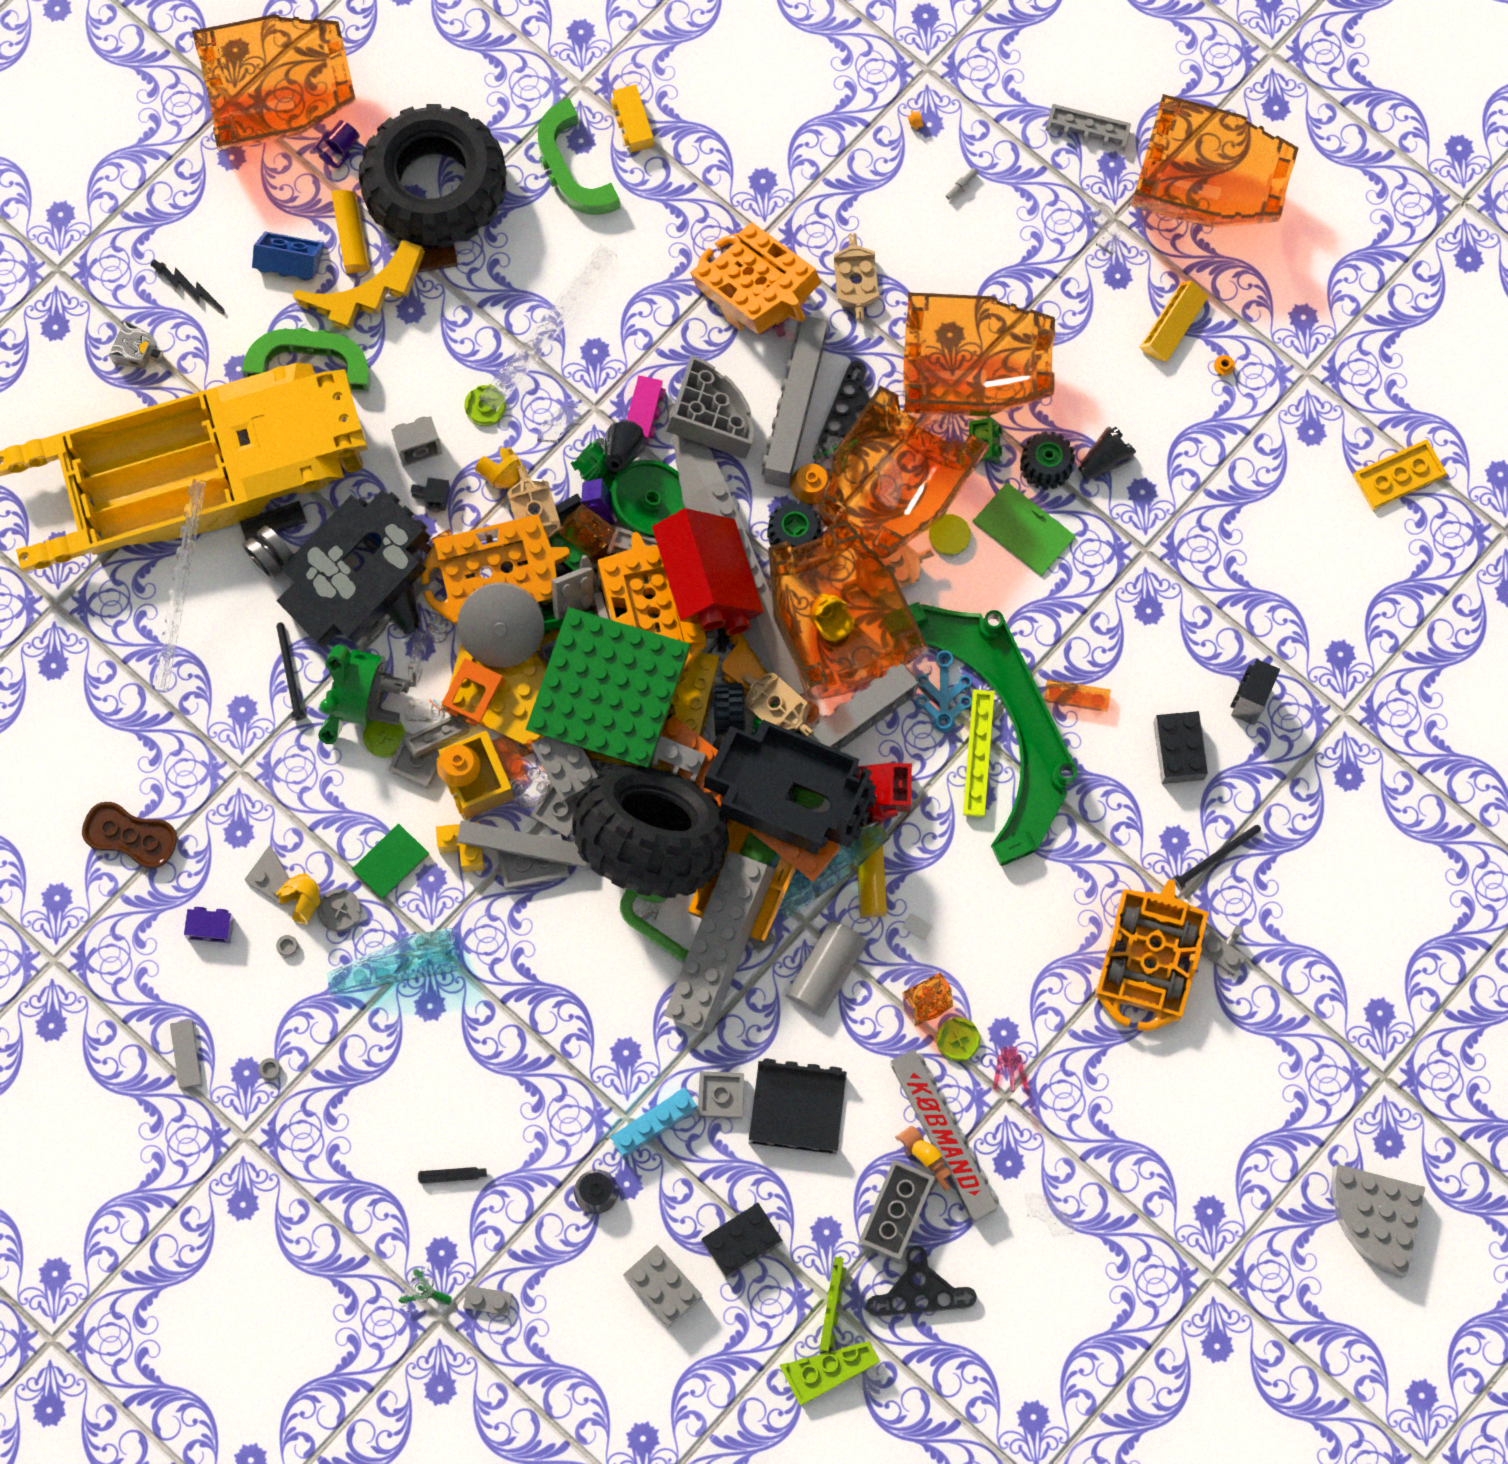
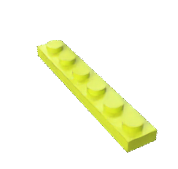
[963,689,995,818]

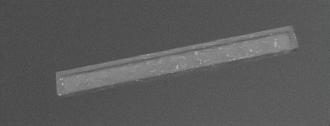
[479,243,617,412]
[153,479,206,693]

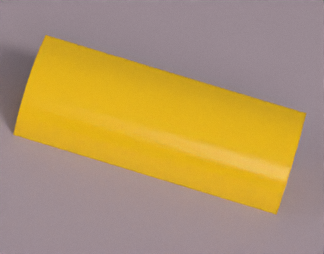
[331,190,371,274]
[1139,280,1209,361]
[855,827,887,918]

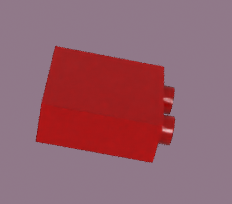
[652,508,764,635]

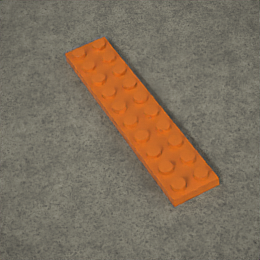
[659,715,841,882]

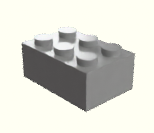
[531,737,599,803]
[623,1244,703,1328]

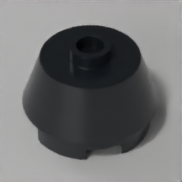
[574,1169,619,1214]

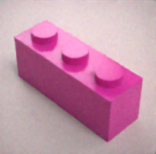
[627,375,666,445]

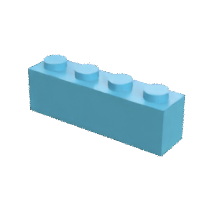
[610,1087,697,1159]

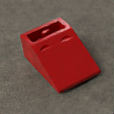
[858,763,912,812]

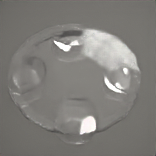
[511,767,551,808]

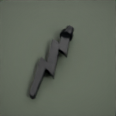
[150,259,225,314]

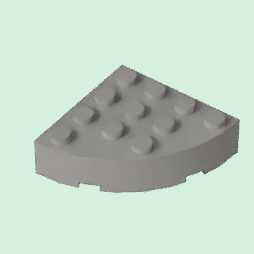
[666,355,754,459]
[1331,1164,1426,1278]

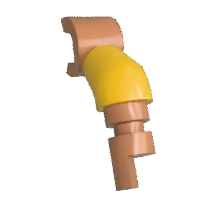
[895,1126,952,1191]

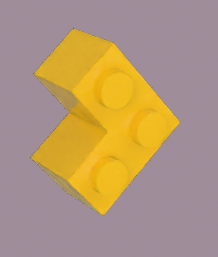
[436,822,485,873]

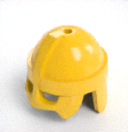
[475,447,523,489]
[810,594,855,641]
[276,873,321,925]

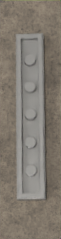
[456,820,587,868]

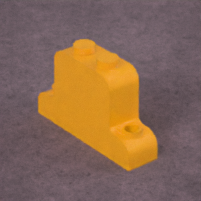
[722,634,804,698]

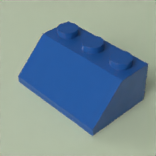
[252,231,325,280]

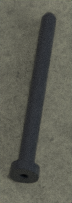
[276,622,306,721]
[1172,825,1261,890]

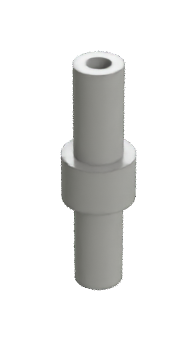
[945,167,979,201]

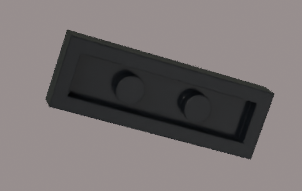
[239,501,307,541]

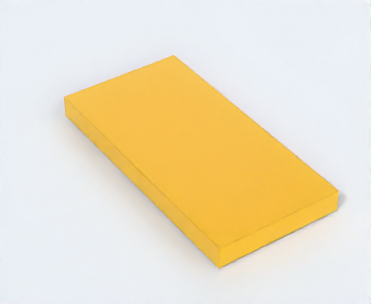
[1352,439,1447,511]

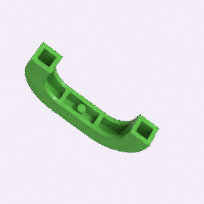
[538,98,620,215]
[242,328,370,392]

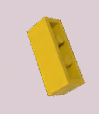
[610,84,654,153]

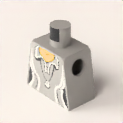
[109,320,163,369]

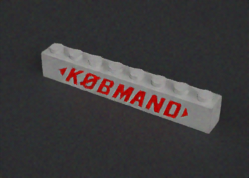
[890,1049,999,1223]

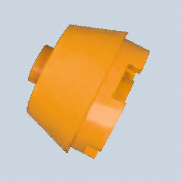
[790,464,833,505]
[437,745,481,787]

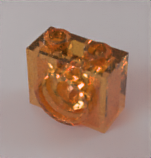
[558,504,616,558]
[902,972,953,1027]

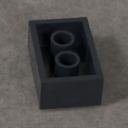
[1230,659,1280,726]
[1153,711,1208,784]
[701,1202,783,1280]

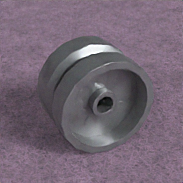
[242,525,294,580]

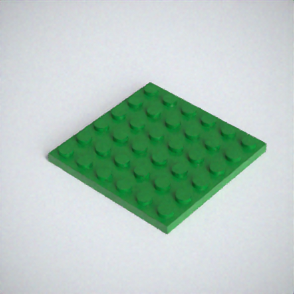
[525,607,691,769]

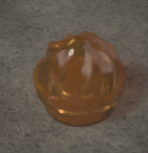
[806,701,819,723]

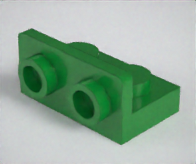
[969,418,1002,464]

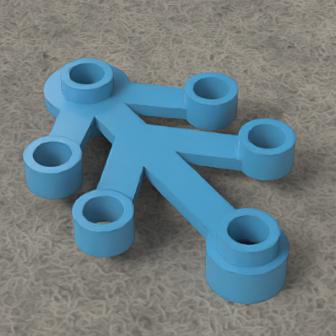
[916,650,972,733]

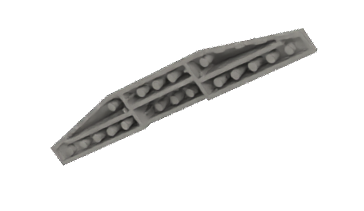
[667,404,805,696]

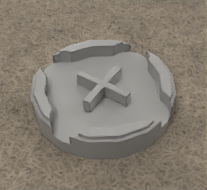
[318,889,362,933]

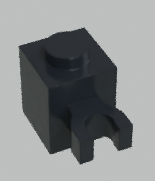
[410,477,450,512]

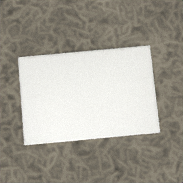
[902,913,933,940]

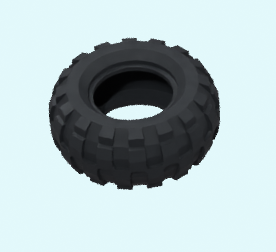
[359,104,507,249]
[572,765,729,898]

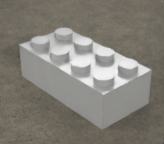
[857,1159,935,1263]

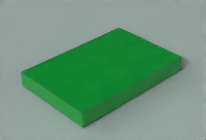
[352,823,429,900]

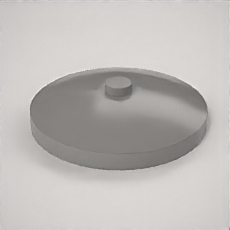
[457,582,544,668]

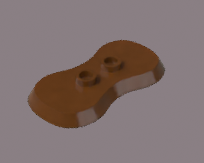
[82,801,177,868]

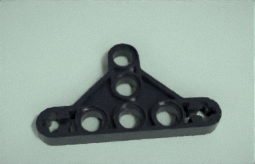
[818,361,891,452]
[866,1246,977,1317]

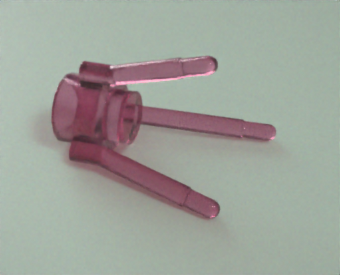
[993,1046,1029,1094]

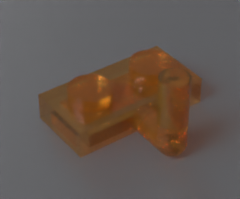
[491,736,535,781]

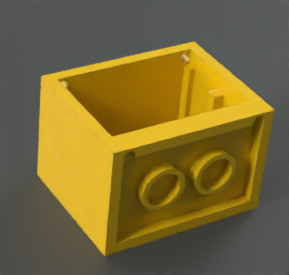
[437,730,514,819]

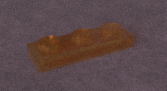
[1044,679,1111,712]

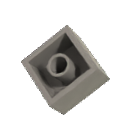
[391,416,443,467]

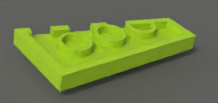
[819,1256,846,1353]
[779,1341,881,1406]

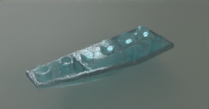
[772,821,890,920]
[327,927,461,995]

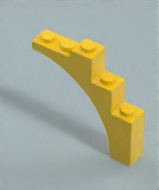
[293,240,425,331]

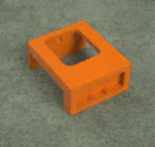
[441,658,507,726]

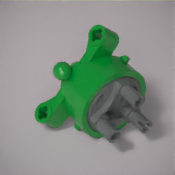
[318,645,410,744]

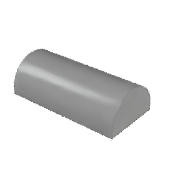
[785,920,867,1018]

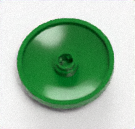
[610,460,685,538]

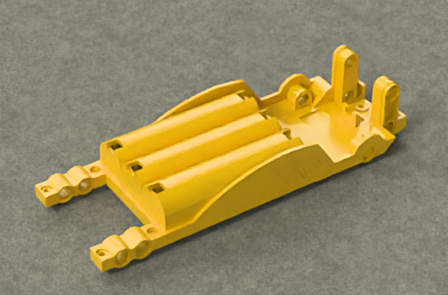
[0,363,368,573]

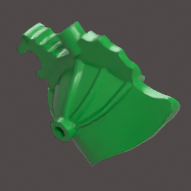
[570,438,619,490]

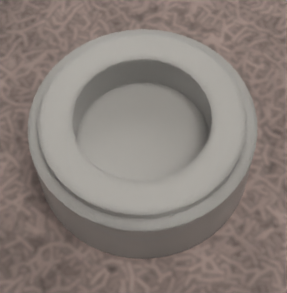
[276,935,299,958]
[258,1058,282,1081]

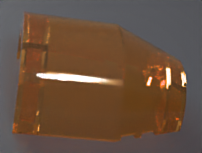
[192,14,356,152]
[1131,94,1299,228]
[902,292,1055,417]
[818,385,989,559]
[768,520,927,699]

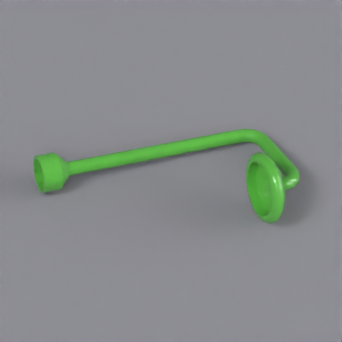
[620,785,826,962]

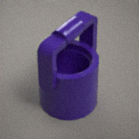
[313,120,360,169]

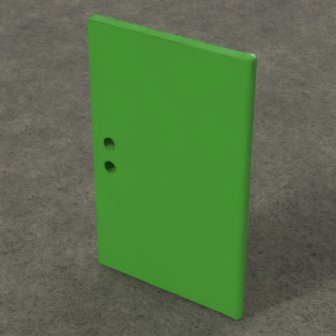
[972,482,1076,576]

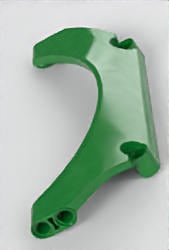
[883,602,1077,866]

